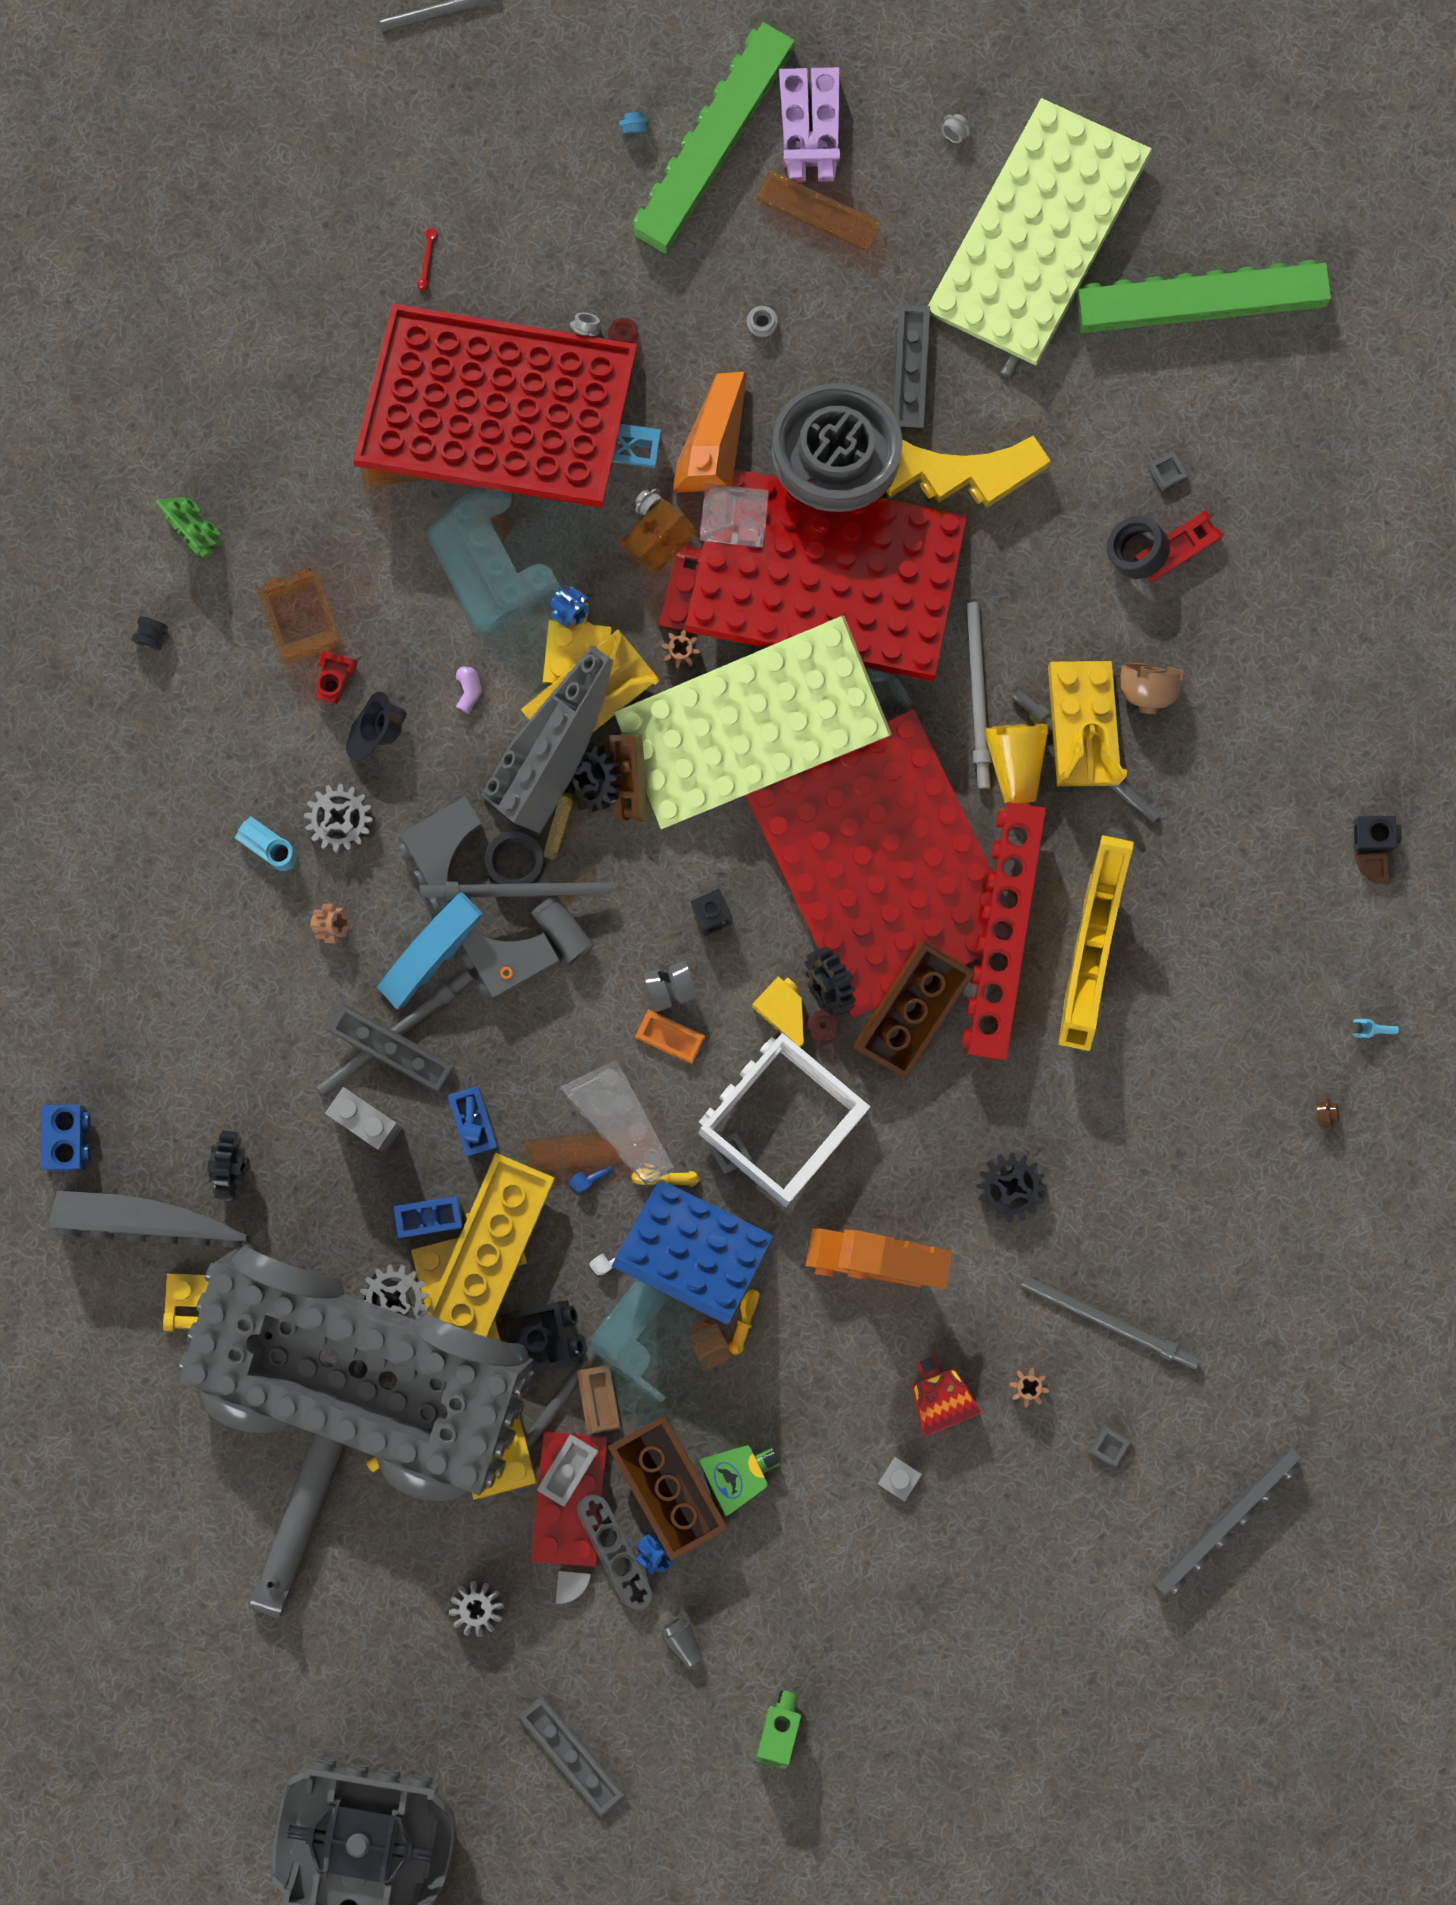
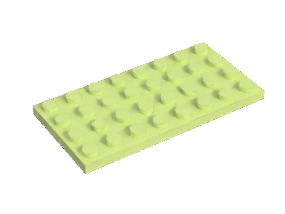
[928,98,1152,366]
[614,616,892,829]

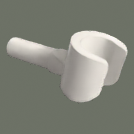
[590,1253,615,1275]

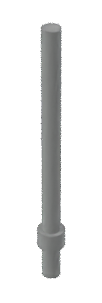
[967,602,992,789]

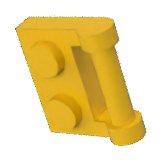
[163,1274,208,1332]

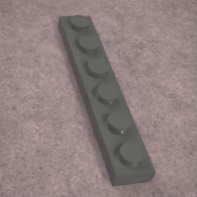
[1153,1448,1302,1595]

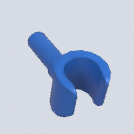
[462,1097,482,1144]
[569,1165,614,1193]

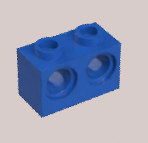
[41,1105,91,1171]

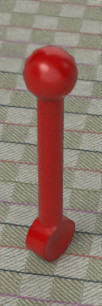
[417,228,437,291]

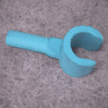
[1352,1019,1399,1038]

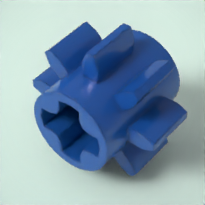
[550,587,589,628]
[636,1534,675,1574]

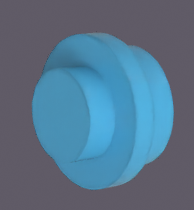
[619,112,650,134]

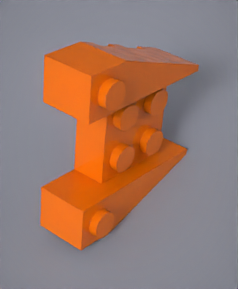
[805,1228,953,1289]

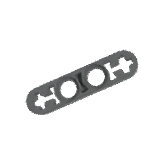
[577,1494,652,1610]

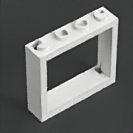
[698,1033,870,1207]

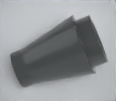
[661,1616,703,1667]

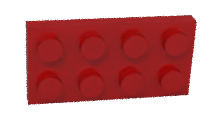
[531,1431,608,1567]

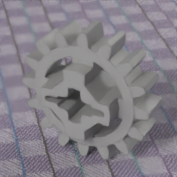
[304,784,374,854]
[360,1265,430,1319]

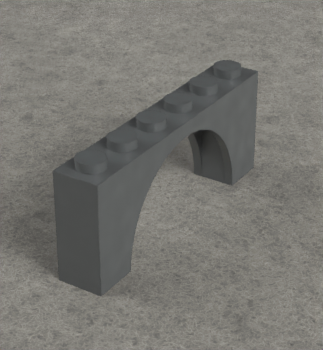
[399,796,561,1001]

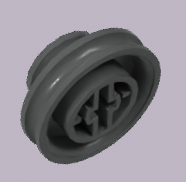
[771,383,902,512]

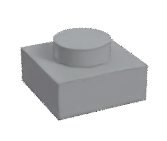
[878,1457,922,1501]

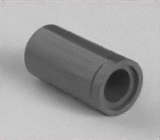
[531,896,594,964]

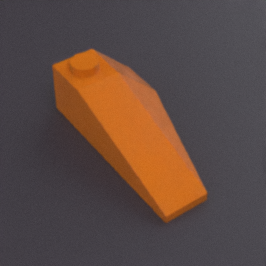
[673,371,747,493]

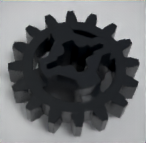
[564,743,624,813]
[804,947,856,1016]
[207,1130,247,1201]
[976,1152,1047,1223]

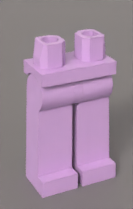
[779,67,840,183]

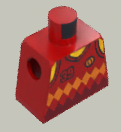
[911,1355,982,1437]

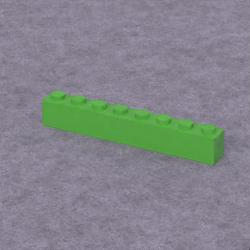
[632,22,795,254]
[1076,260,1331,333]

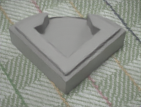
[556,1571,591,1604]

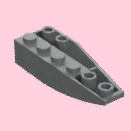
[481,645,613,833]
[48,1191,250,1248]

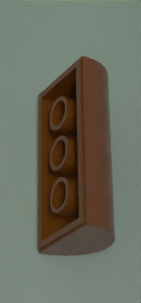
[853,939,975,1079]

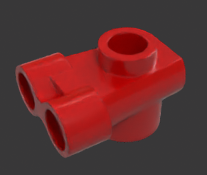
[316,651,358,705]

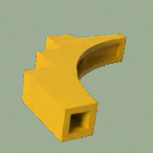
[886,436,1051,508]
[1058,835,1134,1051]

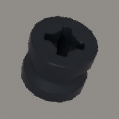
[131,616,169,651]

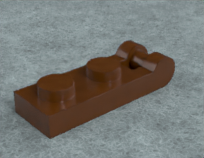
[609,733,651,822]

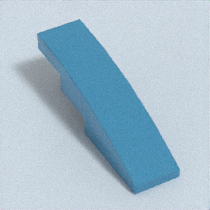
[377,892,483,1009]

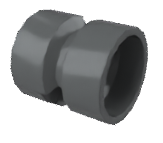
[643,960,698,1012]

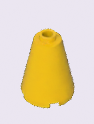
[985,724,1048,805]

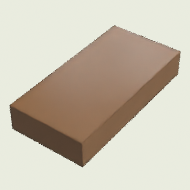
[577,1365,621,1434]

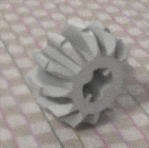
[449,1581,504,1637]

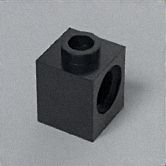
[1353,816,1402,852]
[690,889,733,936]

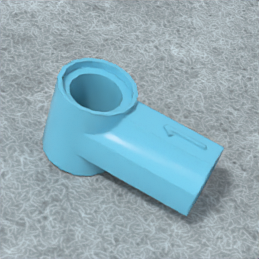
[235,816,298,871]

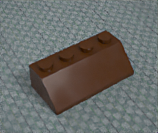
[608,1415,728,1561]

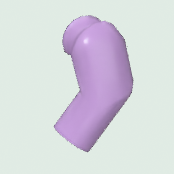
[456,666,482,715]

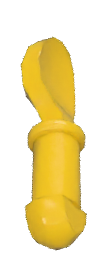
[631,1168,700,1187]
[729,1289,759,1355]

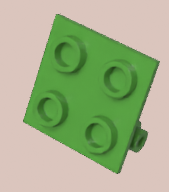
[156,497,224,559]

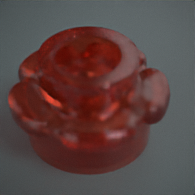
[608,318,638,344]
[807,1010,838,1041]

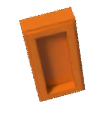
[635,1009,706,1065]

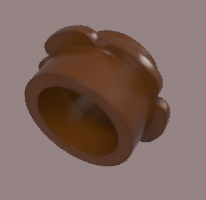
[1317,1099,1339,1130]

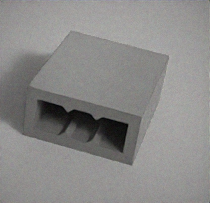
[325,1087,403,1154]

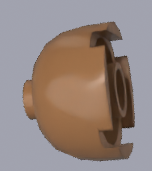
[1120,663,1184,714]

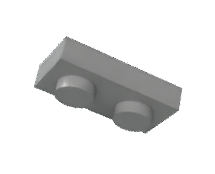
[537,1434,598,1507]

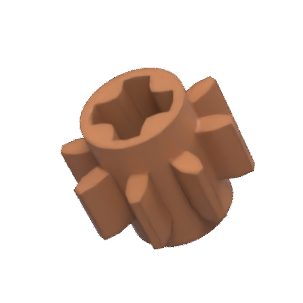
[661,630,700,671]
[310,904,350,943]
[1008,1368,1049,1408]

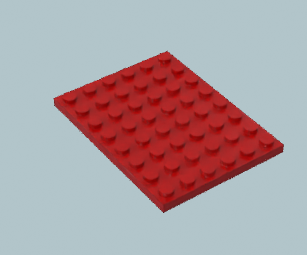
[353,303,637,508]
[685,469,967,682]
[745,709,1011,1019]

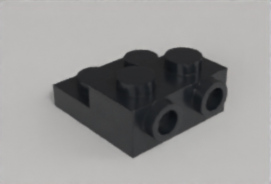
[501,1300,585,1373]

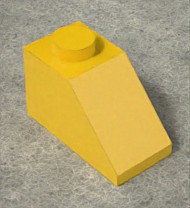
[752,976,804,1048]

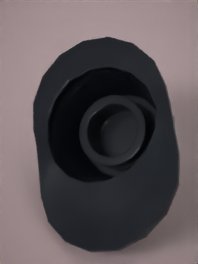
[346,692,407,761]

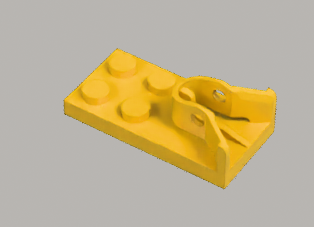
[521,629,659,732]
[1048,661,1127,787]

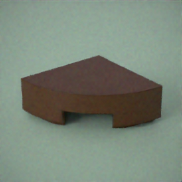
[1355,852,1391,885]

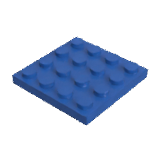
[612,1181,773,1325]

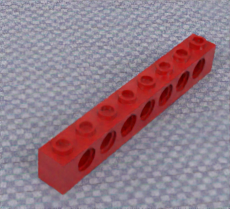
[962,802,1046,1061]

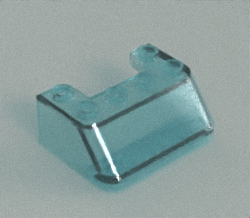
[427,488,561,634]

